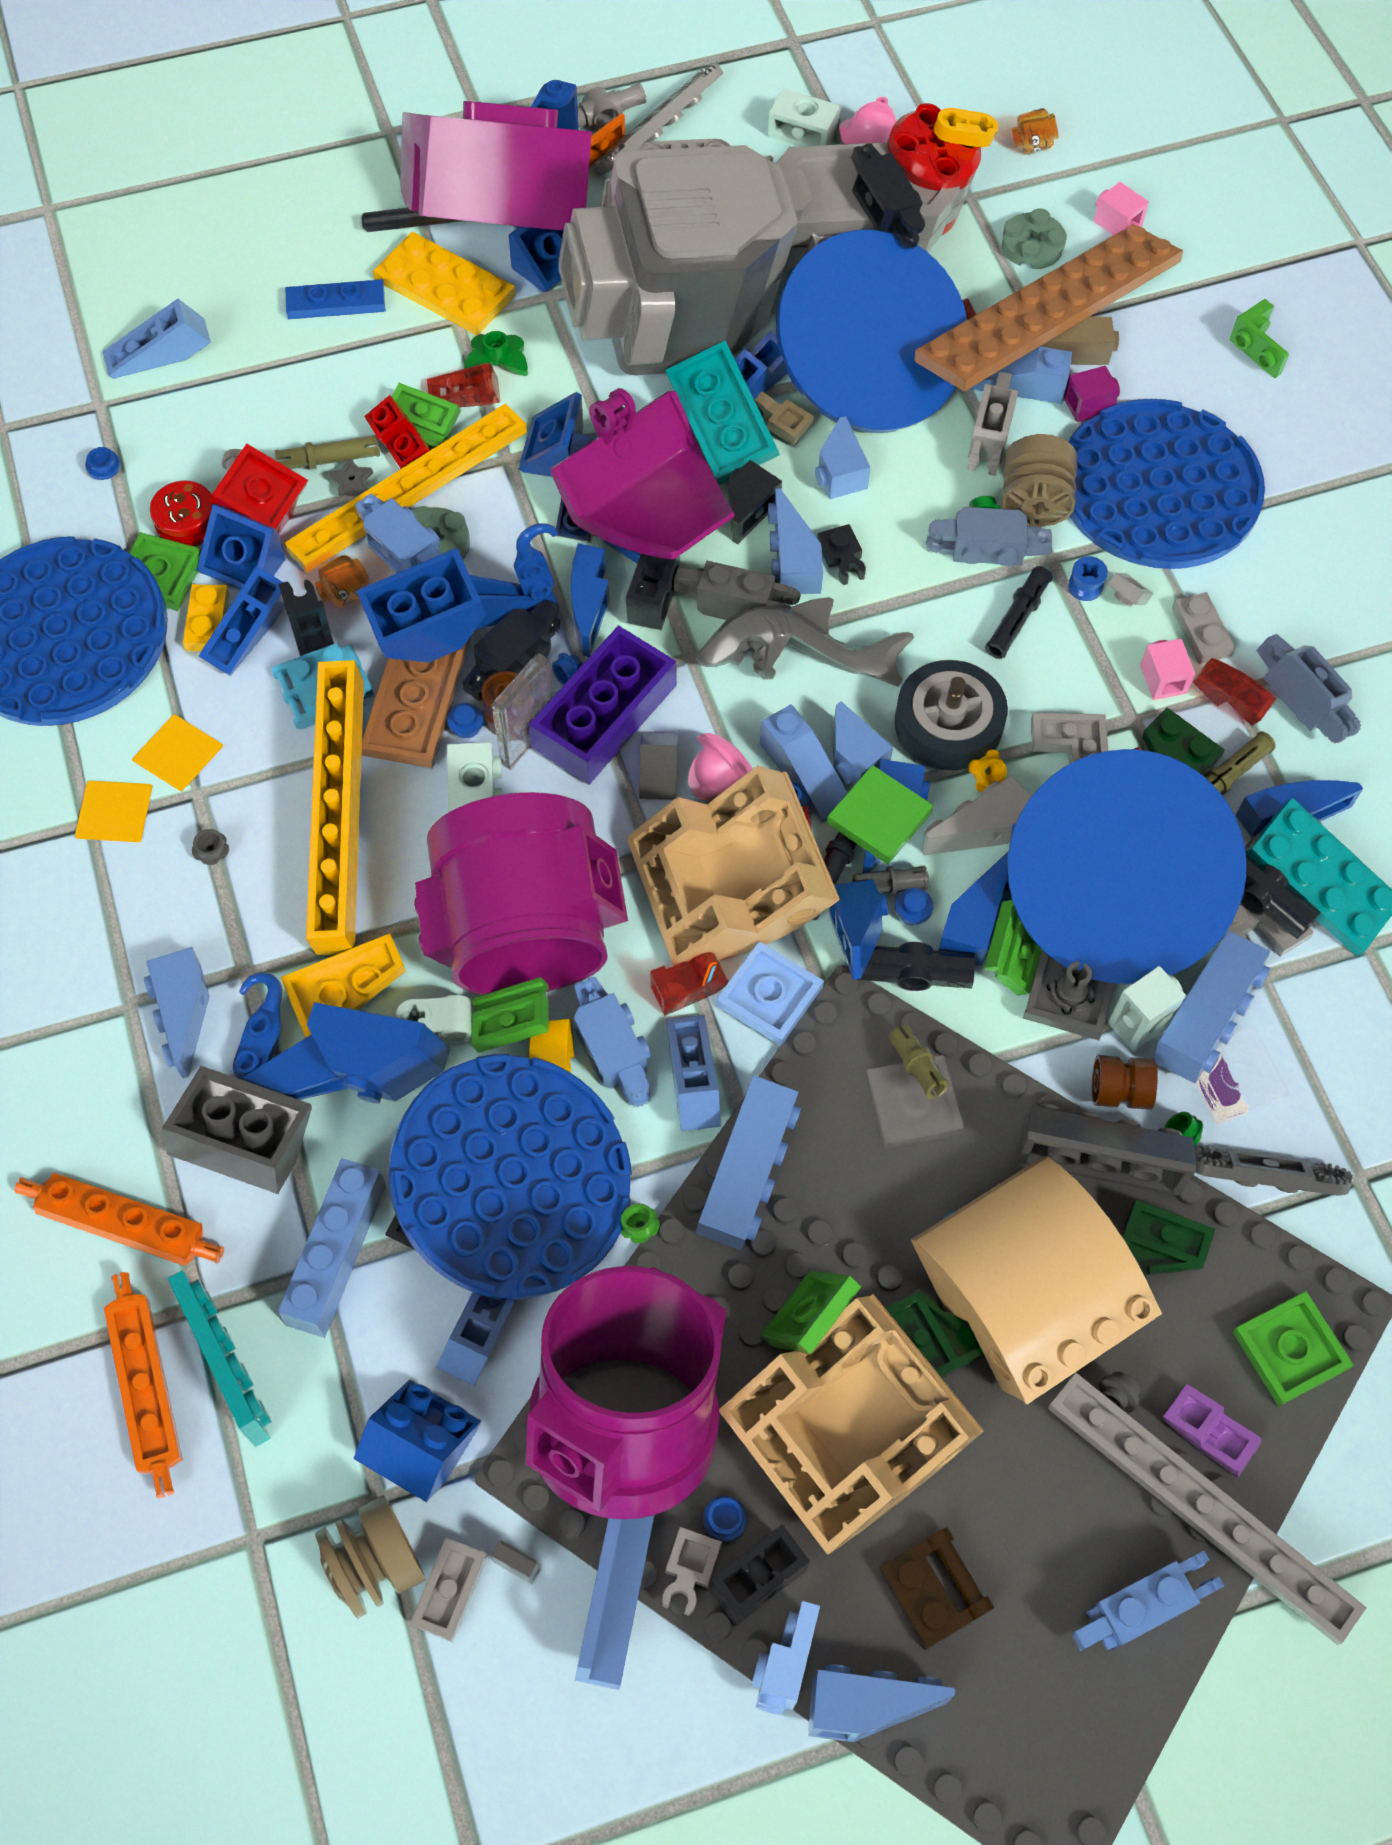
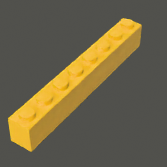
[306,660,364,955]

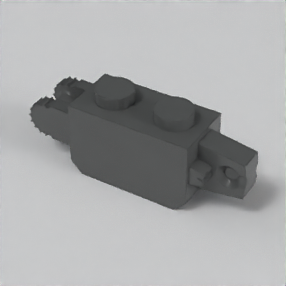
[674,560,801,620]

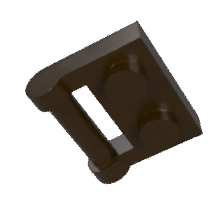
[879,1527,995,1650]

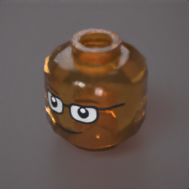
[1011,108,1059,155]
[315,555,370,607]

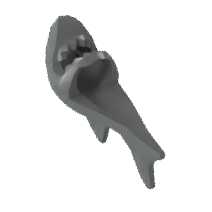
[695,597,914,687]

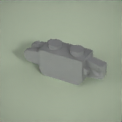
[967,371,1019,476]

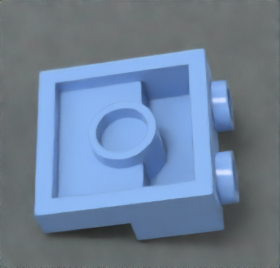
[751,1601,820,1715]

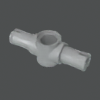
[578,83,647,130]

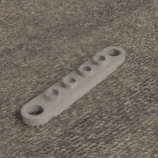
[593,61,723,176]

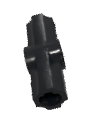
[1241,854,1321,940]
[857,942,975,991]

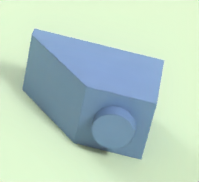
[815,416,871,499]
[833,701,893,787]

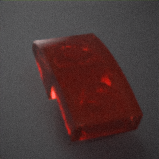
[1193,658,1276,726]

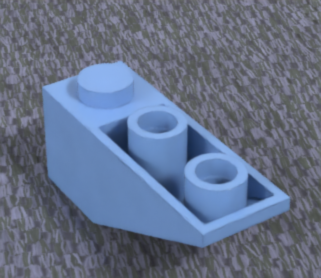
[768,488,823,594]
[144,947,210,1078]
[808,1665,955,1742]

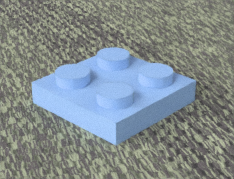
[716,941,824,1046]

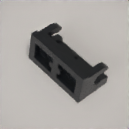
[278,580,334,656]

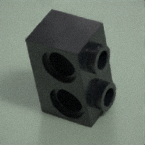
[625,554,680,630]

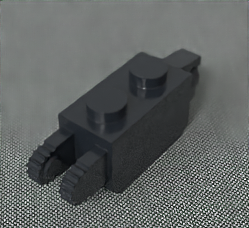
[851,143,925,249]
[462,600,560,702]

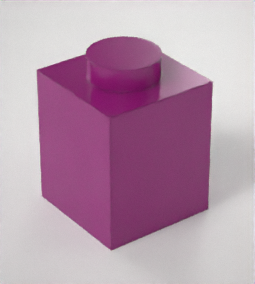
[1063,365,1120,422]

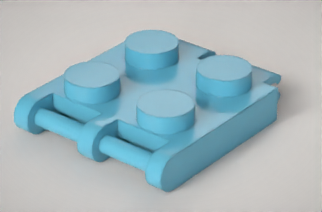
[271,643,374,729]

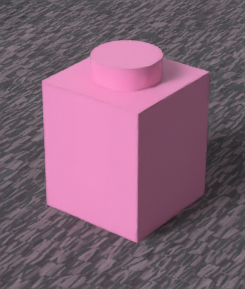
[1094,182,1149,235]
[1140,639,1195,700]

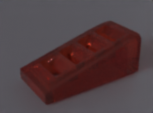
[427,362,500,407]

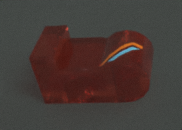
[650,952,728,1016]

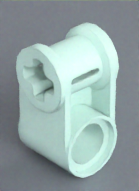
[395,995,472,1045]

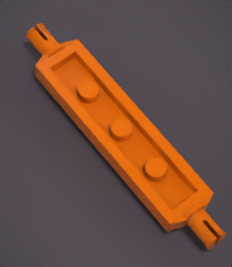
[14,1172,224,1266]
[104,1272,183,1498]

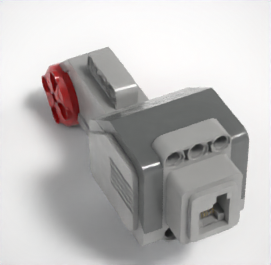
[559,103,981,376]

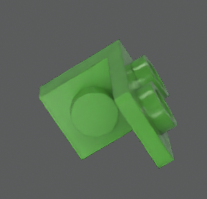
[1229,299,1289,378]

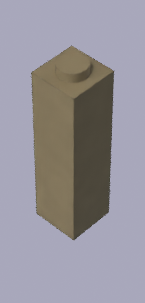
[1041,317,1119,365]

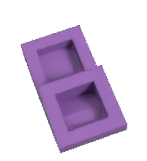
[1163,1384,1262,1478]

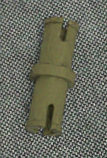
[888,1025,949,1099]

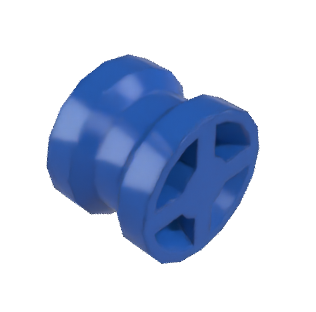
[1068,556,1108,601]

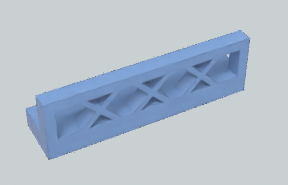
[575,1515,654,1690]

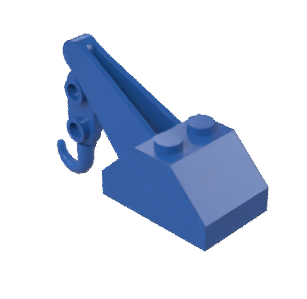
[357,523,559,663]
[233,972,450,1104]

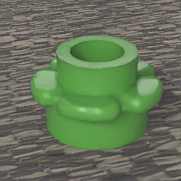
[621,1203,660,1243]

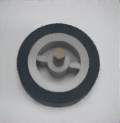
[894,660,1008,770]

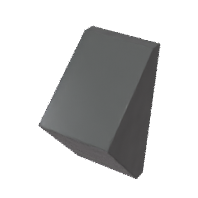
[639,732,678,800]

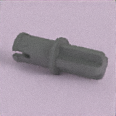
[852,865,929,896]

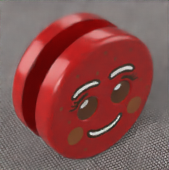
[149,480,214,547]

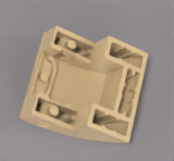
[626,765,840,968]
[911,1156,1162,1404]
[719,1294,984,1555]

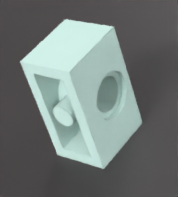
[768,88,841,147]
[447,742,502,812]
[1108,966,1186,1052]

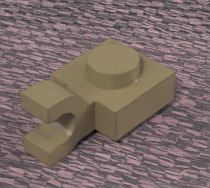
[754,391,814,446]

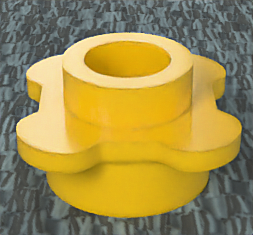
[968,749,1007,792]

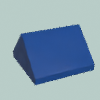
[508,226,564,292]
[518,391,584,477]
[196,504,286,590]

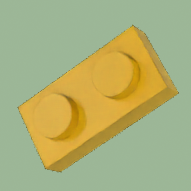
[183,584,230,651]

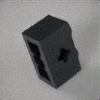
[709,1524,810,1626]

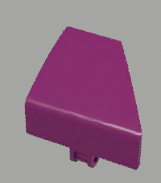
[550,388,735,559]

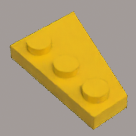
[281,933,406,1038]

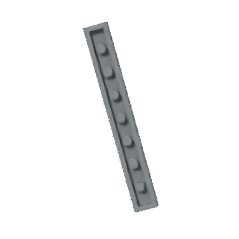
[1047,1372,1367,1646]

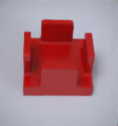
[210,443,308,535]

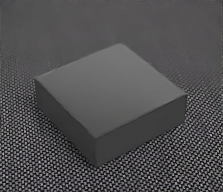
[491,1541,540,1584]

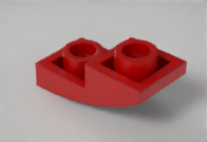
[364,395,431,469]

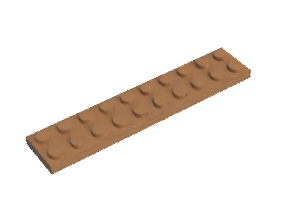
[914,224,1183,391]

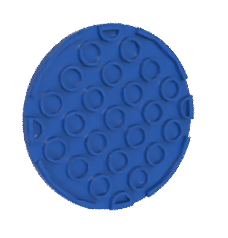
[776,230,967,433]
[1069,399,1265,569]
[0,536,168,726]
[1007,749,1247,984]
[388,1054,632,1300]

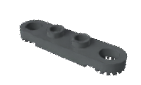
[1194,1145,1353,1196]

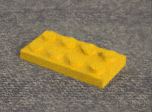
[373,231,516,335]

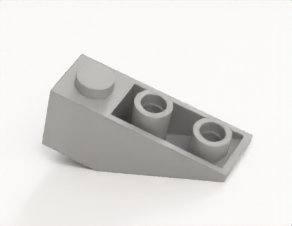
[921,775,1031,855]

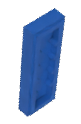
[285,279,386,320]

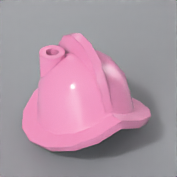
[839,97,896,144]
[688,733,752,801]

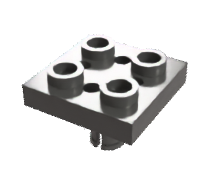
[1023,950,1114,1041]

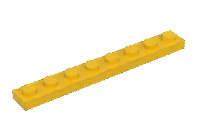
[284,403,527,573]

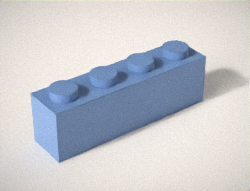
[1153,930,1271,1084]
[695,1075,802,1251]
[278,1158,386,1338]

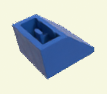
[353,1379,481,1503]

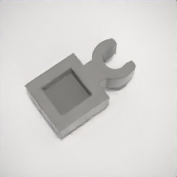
[662,1527,722,1616]

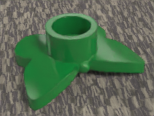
[464,331,528,376]

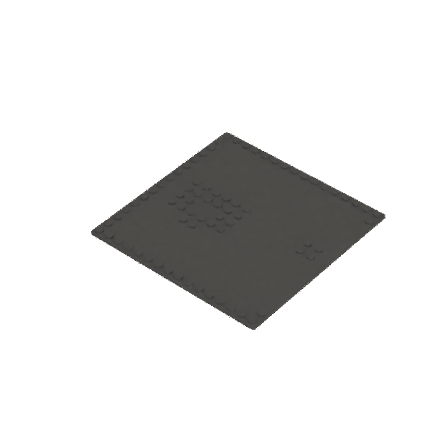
[475,965,1392,1845]

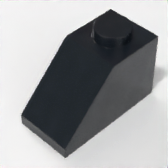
[727,460,782,545]

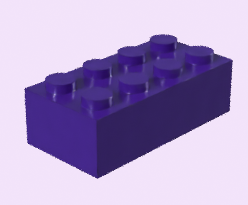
[529,625,677,785]

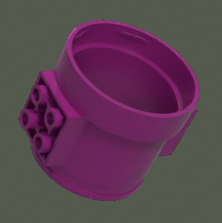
[414,792,628,995]
[526,1266,727,1519]

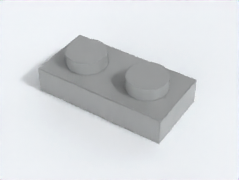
[1172,592,1235,664]
[410,1537,488,1643]

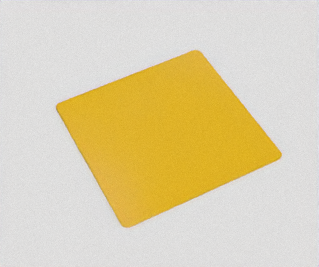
[132,714,223,791]
[75,781,153,842]

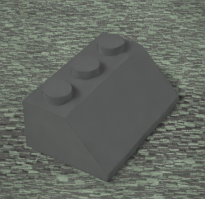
[162,1066,312,1194]

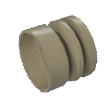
[1002,434,1077,527]
[315,1494,426,1619]

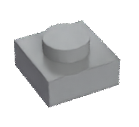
[1108,573,1154,607]

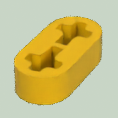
[933,108,998,147]

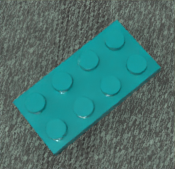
[665,340,780,485]
[1245,797,1392,956]
[167,1270,272,1447]

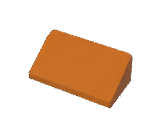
[589,113,625,168]

